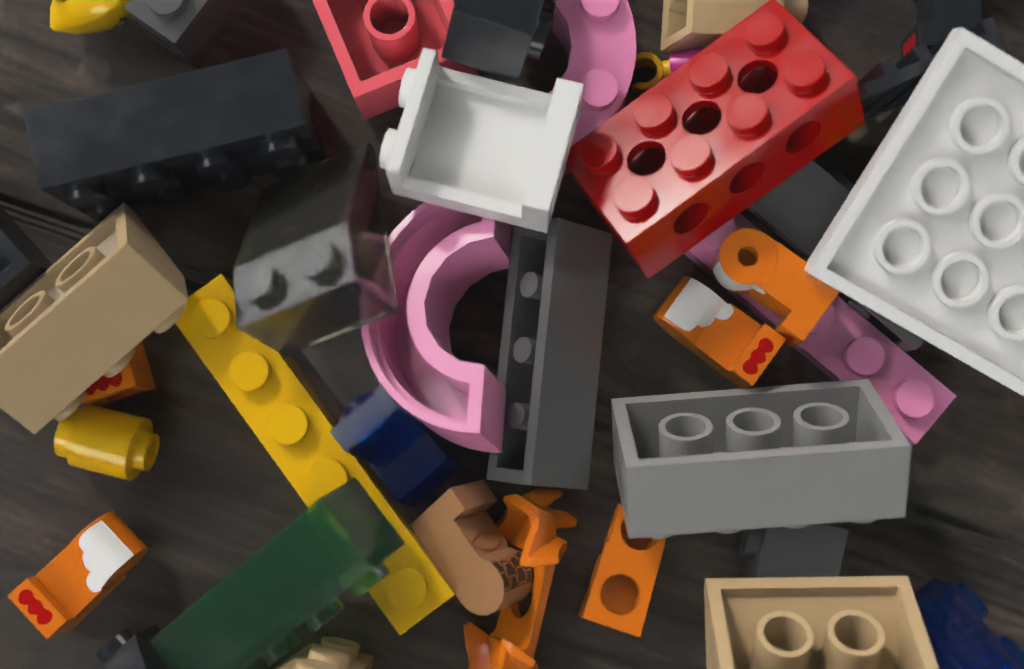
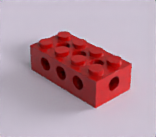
[565,0,865,279]

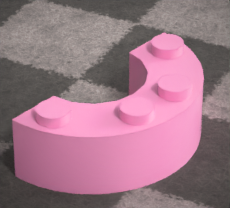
[548,0,637,176]
[361,202,513,453]

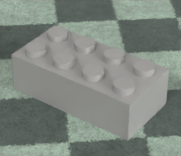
[611,379,912,539]

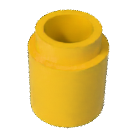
[54,405,160,481]

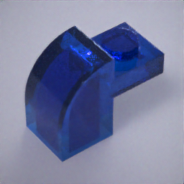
[330,384,462,508]

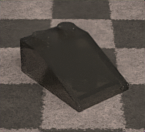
[233,142,398,356]

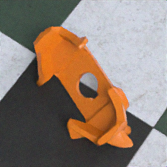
[463,487,577,669]

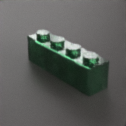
[149,477,405,669]

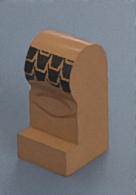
[409,480,533,615]

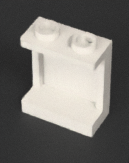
[379,47,584,233]

